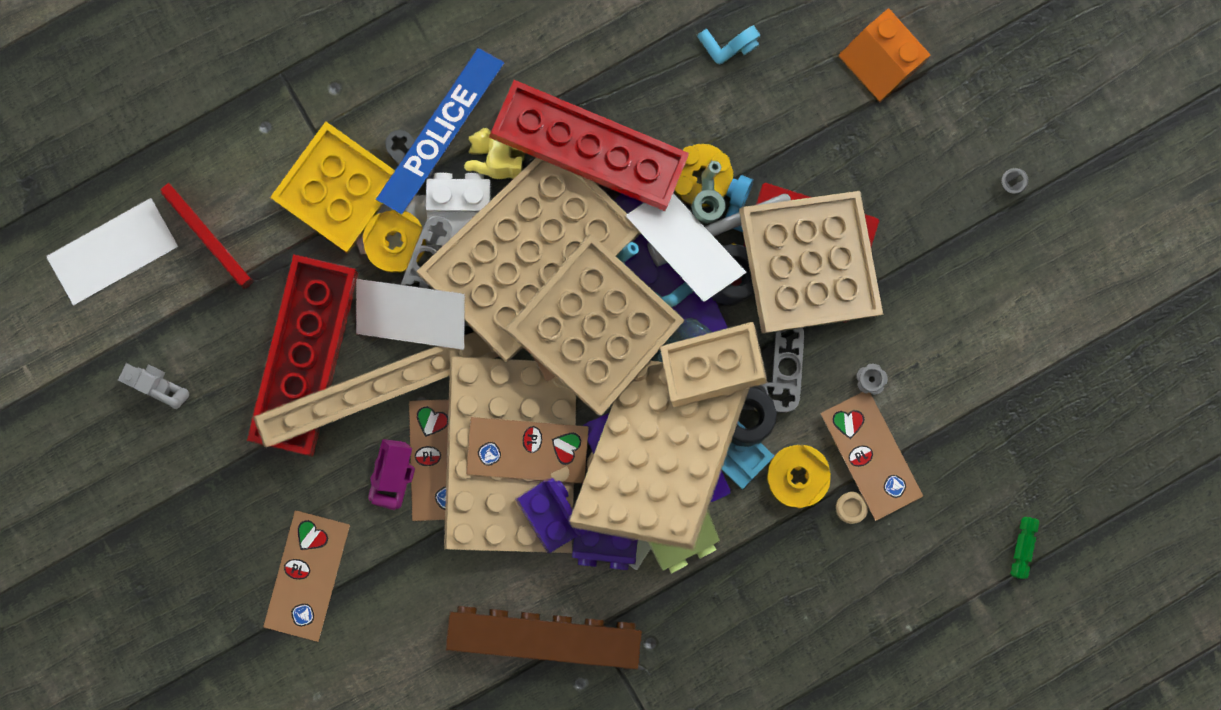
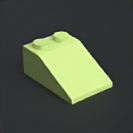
[647,510,720,573]

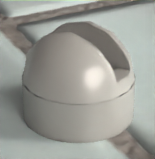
[1002,168,1028,194]

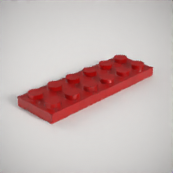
[489,80,689,211]

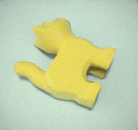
[464,128,525,179]

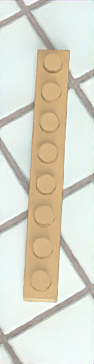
[253,331,499,447]

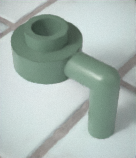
[691,161,725,223]

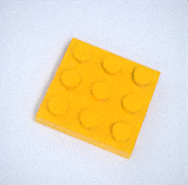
[270,122,395,254]

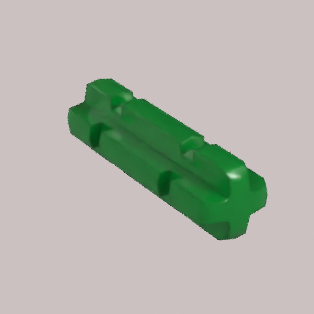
[1010,517,1040,579]

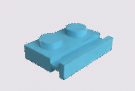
[721,421,774,489]

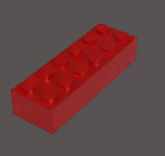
[247,254,359,457]

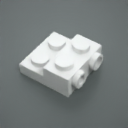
[426,173,491,245]

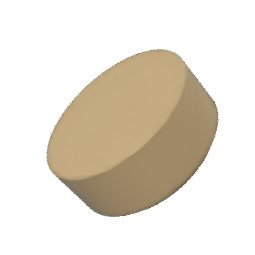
[835,492,868,524]

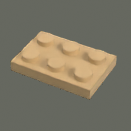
[660,322,767,407]

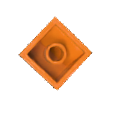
[838,8,930,103]

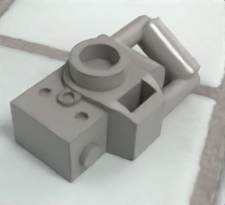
[118,363,189,409]

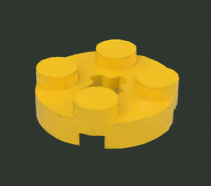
[674,144,733,208]
[363,210,426,273]
[767,445,831,508]

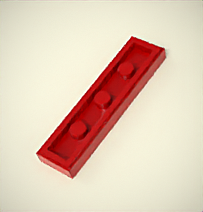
[160,182,254,289]

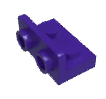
[515,478,586,553]
[572,530,638,570]

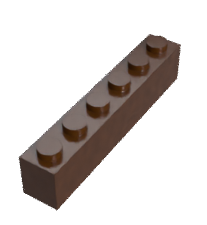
[446,606,642,669]

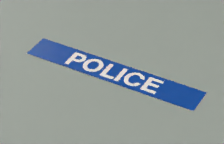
[376,48,504,214]

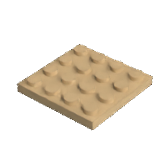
[739,191,883,334]
[504,234,684,416]

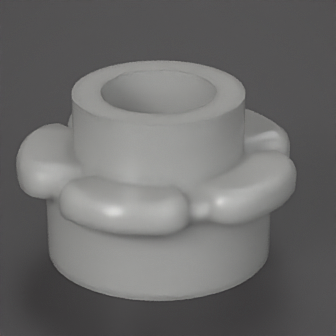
[856,364,888,395]

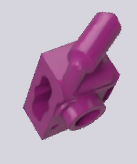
[368,439,415,511]

